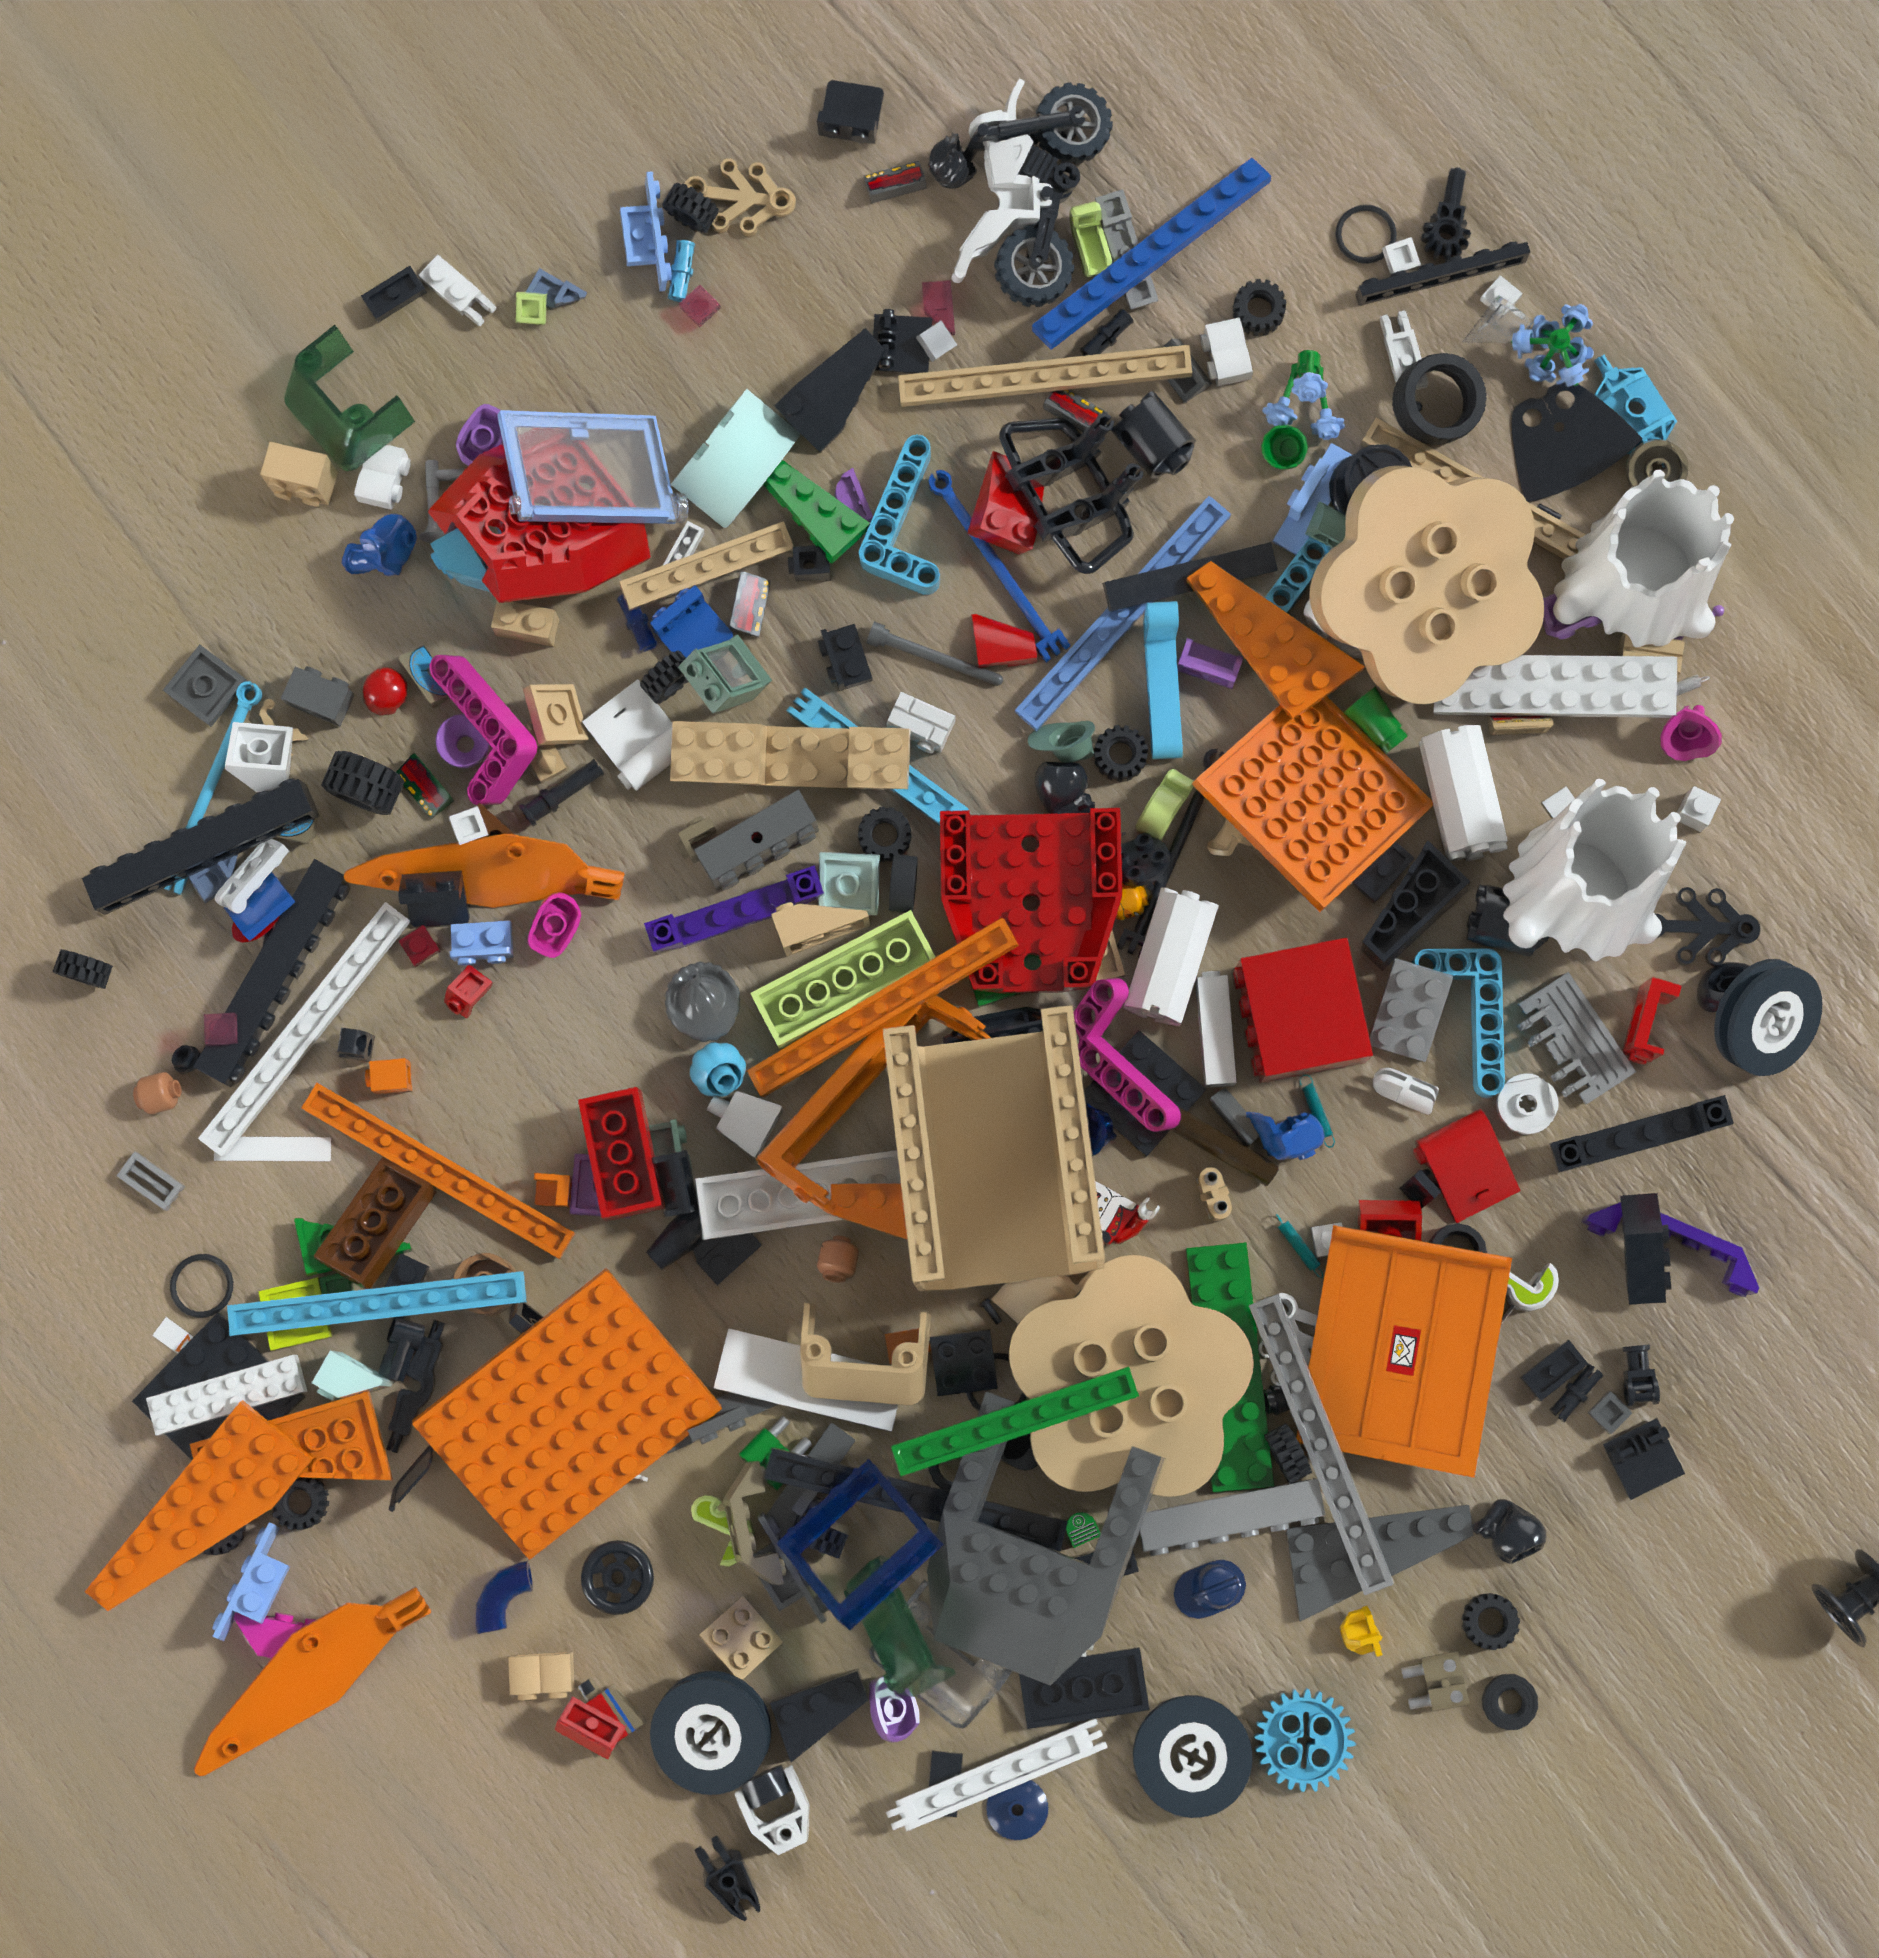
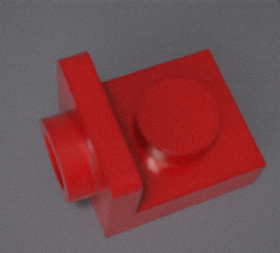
[444,964,493,1019]

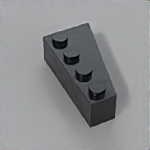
[1361,840,1471,971]

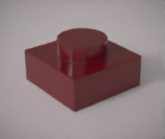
[398,925,441,967]

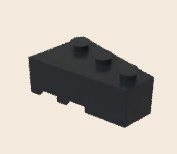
[770,1668,869,1763]

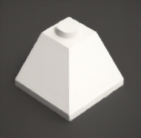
[225,722,293,792]

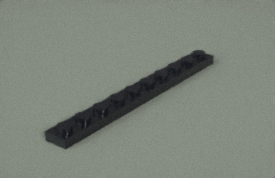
[763,1447,1068,1552]

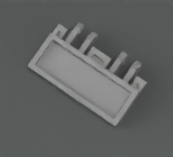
[1517,972,1636,1105]

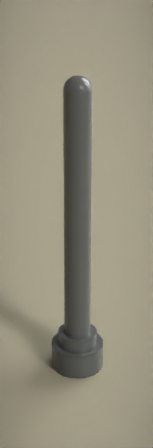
[866,621,1003,686]

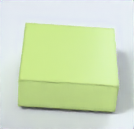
[516,292,547,325]

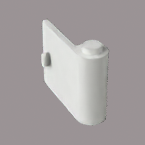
[582,679,672,791]

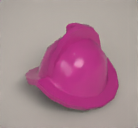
[1660,705,1722,761]

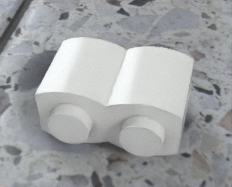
[1200,318,1253,387]
[354,441,411,510]

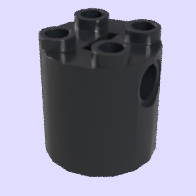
[1111,391,1196,479]
[1467,884,1549,957]

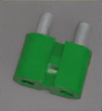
[738,1416,812,1491]

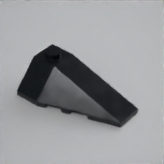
[774,328,885,452]

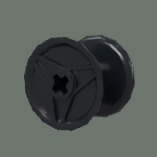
[1329,444,1412,515]
[1811,1549,1879,1648]

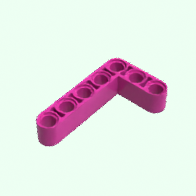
[429,655,537,805]
[1073,978,1181,1132]

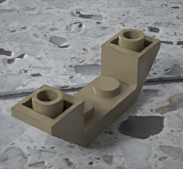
[723,1461,786,1585]

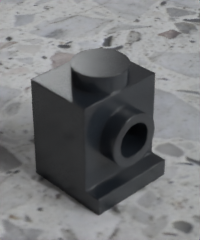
[788,545,831,582]

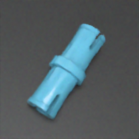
[668,240,695,302]

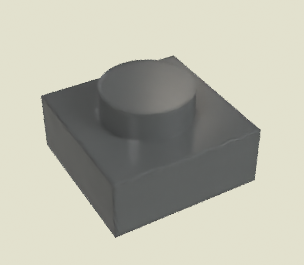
[1587,1391,1632,1435]

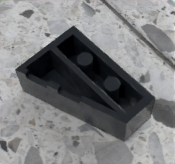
[1620,1193,1671,1305]

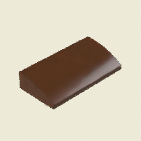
[314,1157,437,1290]

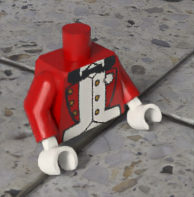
[1095,1181,1160,1246]

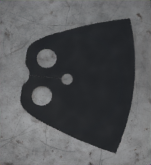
[1512,382,1643,502]

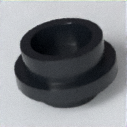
[171,1045,201,1074]

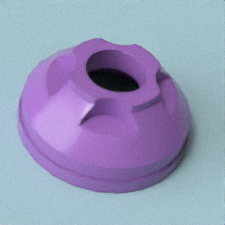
[436,714,490,768]

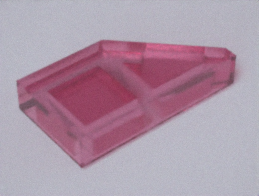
[922,280,955,335]

